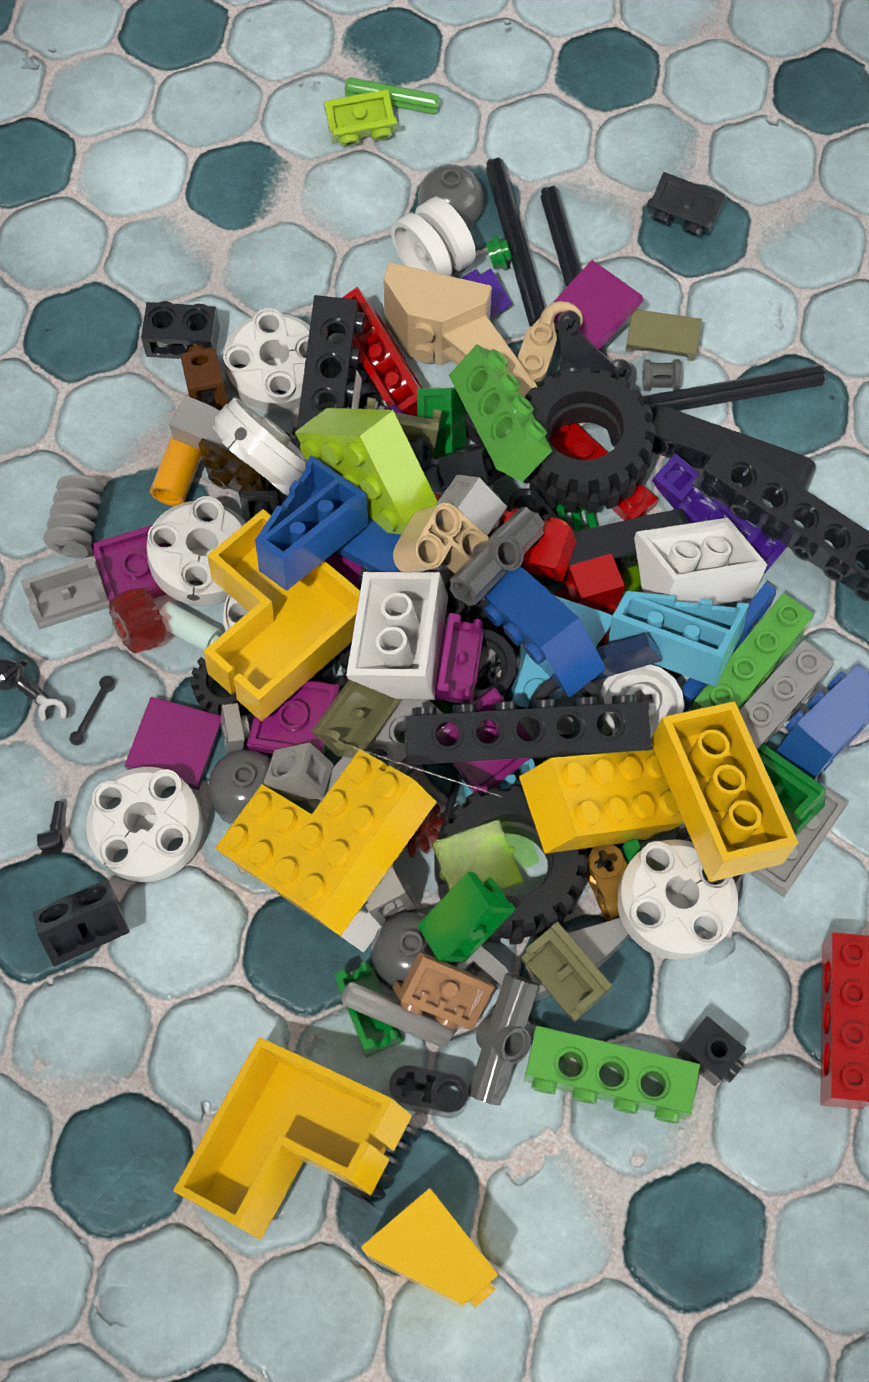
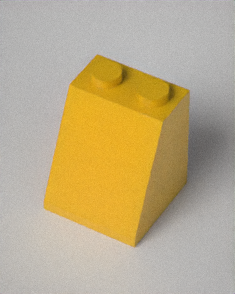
[361,1188,498,1308]

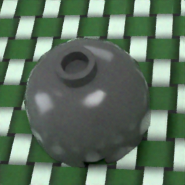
[418,164,484,230]
[208,749,272,825]
[371,912,450,992]

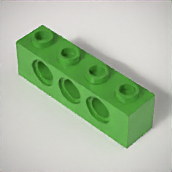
[449,344,552,482]
[690,593,815,711]
[524,1026,700,1124]

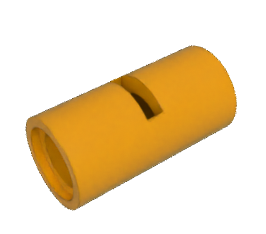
[150,435,202,506]

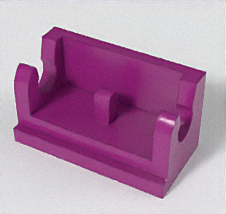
[434,613,484,704]

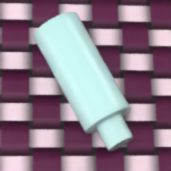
[156,602,221,651]

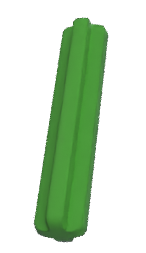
[345,77,440,114]

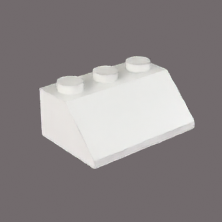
[634,518,767,605]
[346,572,448,699]

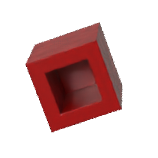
[563,553,625,609]

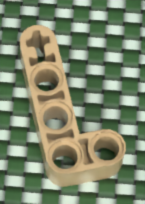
[393,503,489,599]

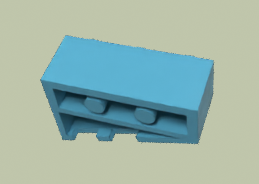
[608,591,749,687]
[503,596,613,709]

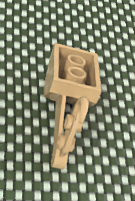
[383,262,583,398]

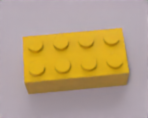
[651,701,798,882]
[519,749,684,854]

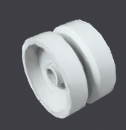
[391,197,476,276]
[599,665,684,753]

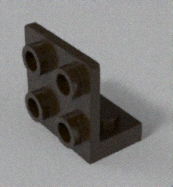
[198,438,280,494]

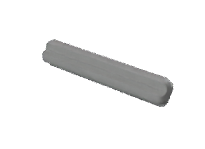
[341,982,454,1047]

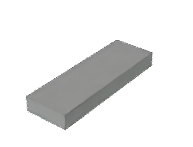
[751,788,849,897]

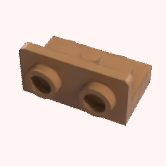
[393,951,495,1031]

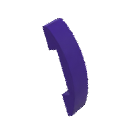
[651,454,788,573]

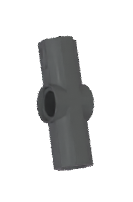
[449,507,545,606]
[468,973,539,1106]

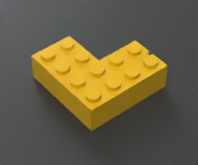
[203,509,360,722]
[215,750,436,937]
[173,1037,412,1240]

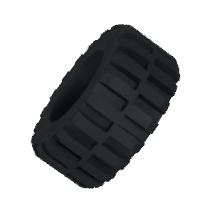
[523,368,655,514]
[434,784,588,945]

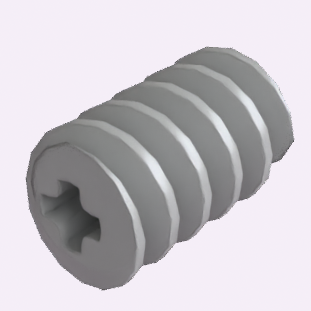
[43,475,104,558]

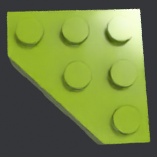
[295,408,438,535]

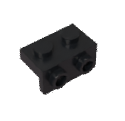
[646,172,726,237]

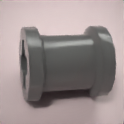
[642,359,681,391]

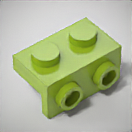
[324,89,398,147]

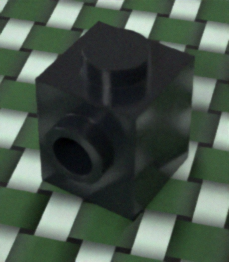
[676,1016,747,1087]

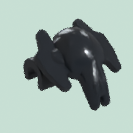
[0,658,70,721]

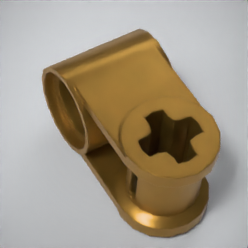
[585,845,639,922]

